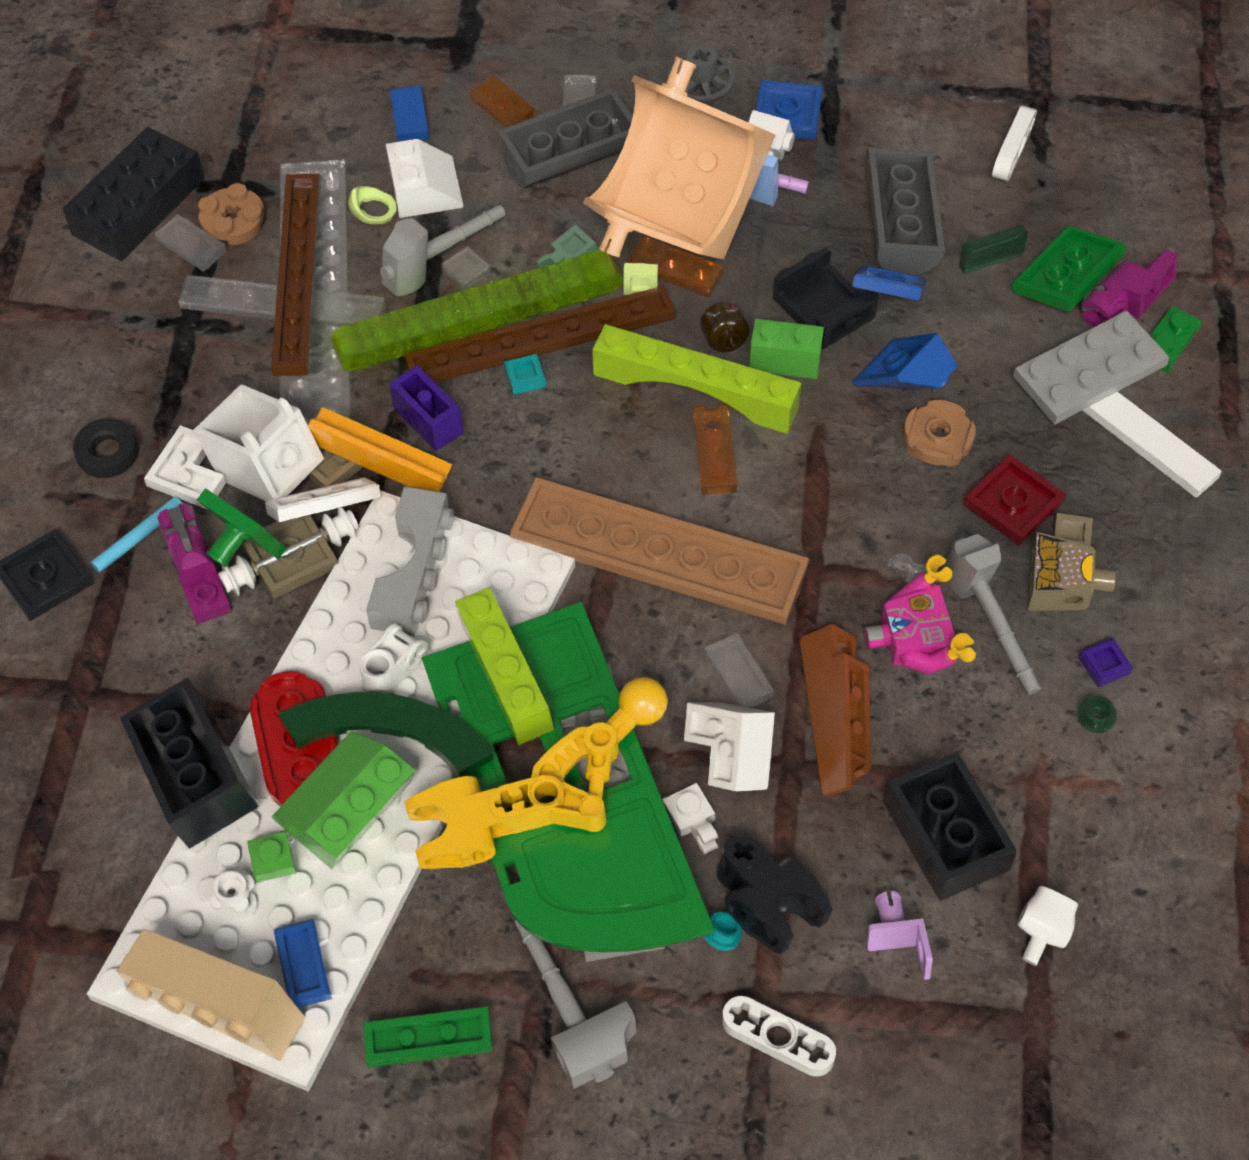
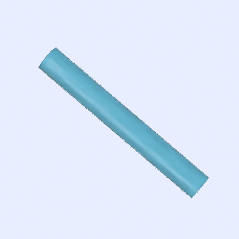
[90,496,183,573]

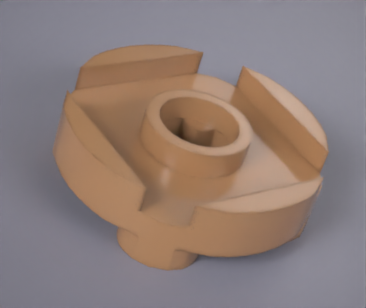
[198,183,266,245]
[903,400,976,467]

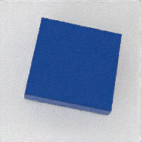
[756,80,823,140]
[852,265,927,301]

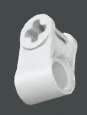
[360,623,428,694]

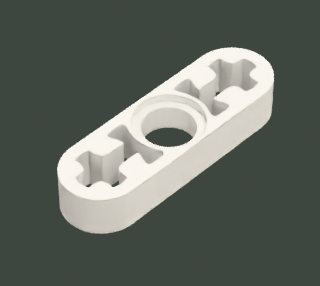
[992,105,1037,182]
[722,996,836,1076]

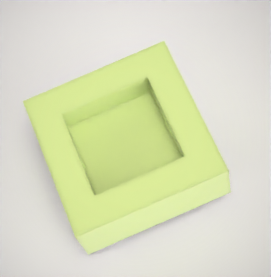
[624,263,658,295]

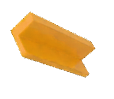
[308,407,452,492]

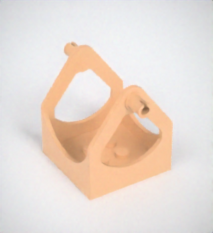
[583,57,776,260]

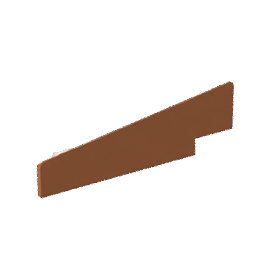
[800,624,871,796]

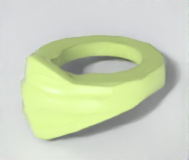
[348,186,397,225]

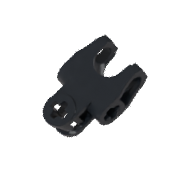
[716,835,833,954]

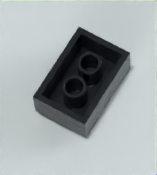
[883,752,1017,901]

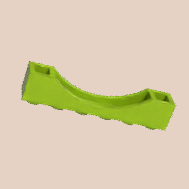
[592,324,802,434]

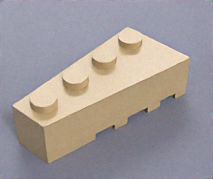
[117,929,306,1061]

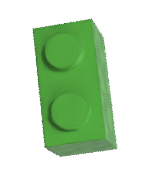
[749,319,824,379]

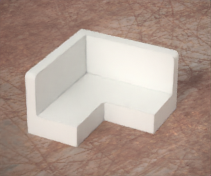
[684,702,775,791]

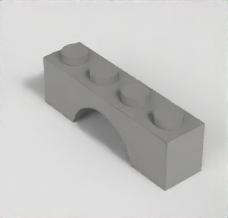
[366,487,454,636]

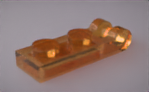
[625,237,724,298]
[693,405,737,495]

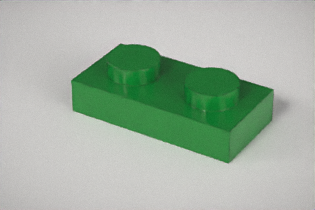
[1150,306,1202,374]

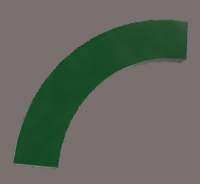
[278,692,493,777]

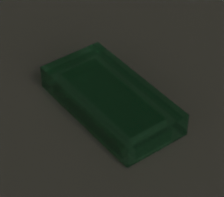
[959,225,1028,274]

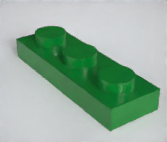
[363,1006,493,1068]

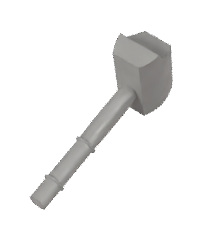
[380,205,506,296]
[944,534,1041,695]
[515,920,637,1089]

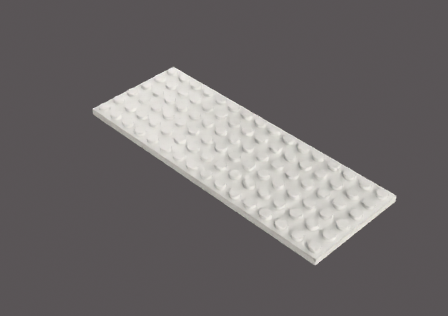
[87,490,575,1092]

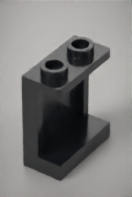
[773,247,879,349]

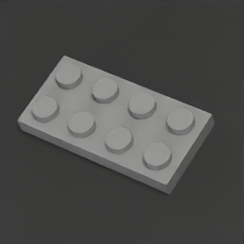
[1013,311,1169,425]

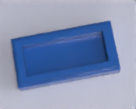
[390,86,429,142]
[273,919,332,1008]

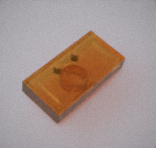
[470,76,536,127]

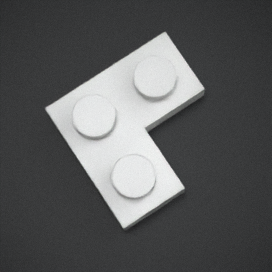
[144,425,226,510]

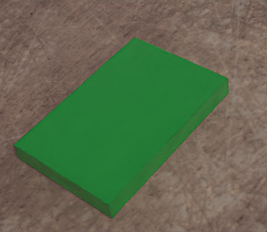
[1011,225,1126,312]

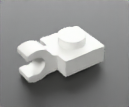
[662,783,718,854]

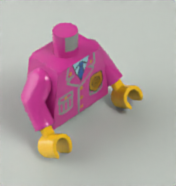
[864,555,976,675]

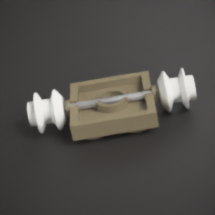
[218,507,359,599]

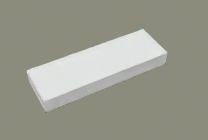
[265,477,381,522]

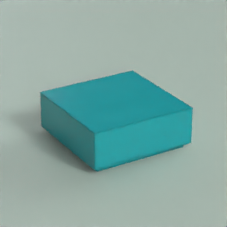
[504,354,546,395]

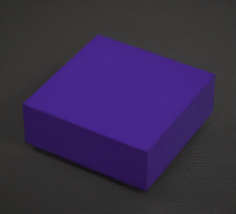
[1078,638,1133,688]

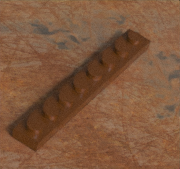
[271,174,320,376]
[404,286,675,382]

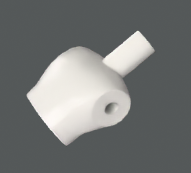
[1017,886,1078,966]

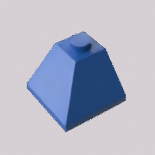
[852,333,958,390]

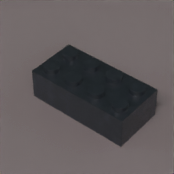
[62,126,205,262]
[120,677,259,849]

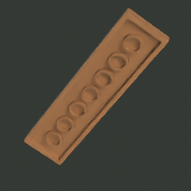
[510,477,809,625]

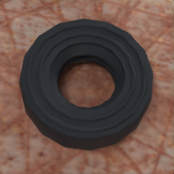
[73,419,138,478]

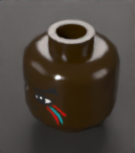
[700,302,749,353]

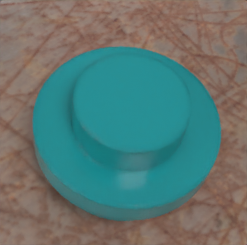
[703,912,742,951]

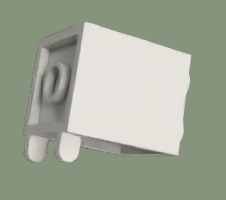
[193,384,324,502]

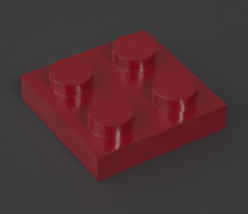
[963,454,1067,546]

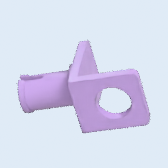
[867,891,933,980]

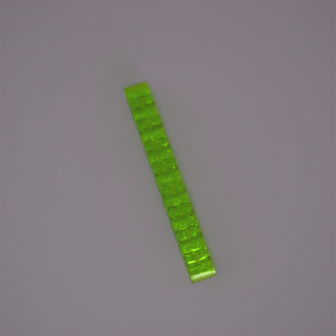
[330,250,624,371]

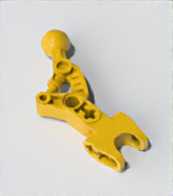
[404,677,668,869]

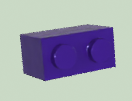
[389,365,463,451]

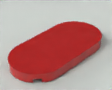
[250,671,338,806]

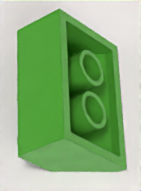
[272,731,416,870]

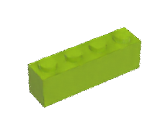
[454,587,554,745]

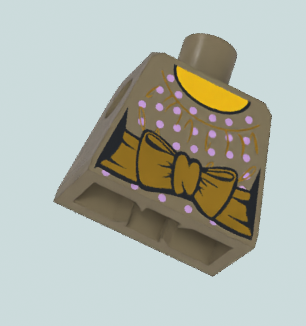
[1027,532,1116,611]

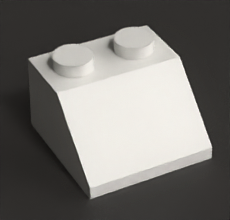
[386,139,463,218]

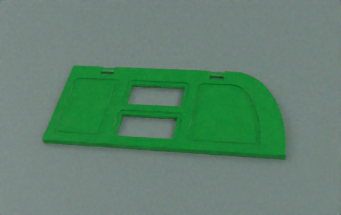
[421,602,714,953]

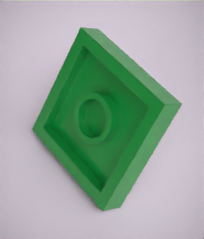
[197,488,287,567]

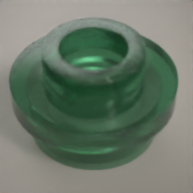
[1077,696,1117,733]

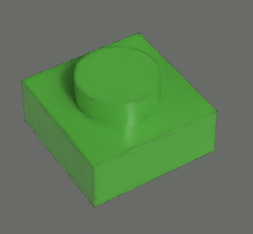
[247,831,296,883]

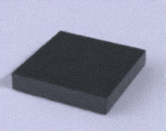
[0,529,94,621]

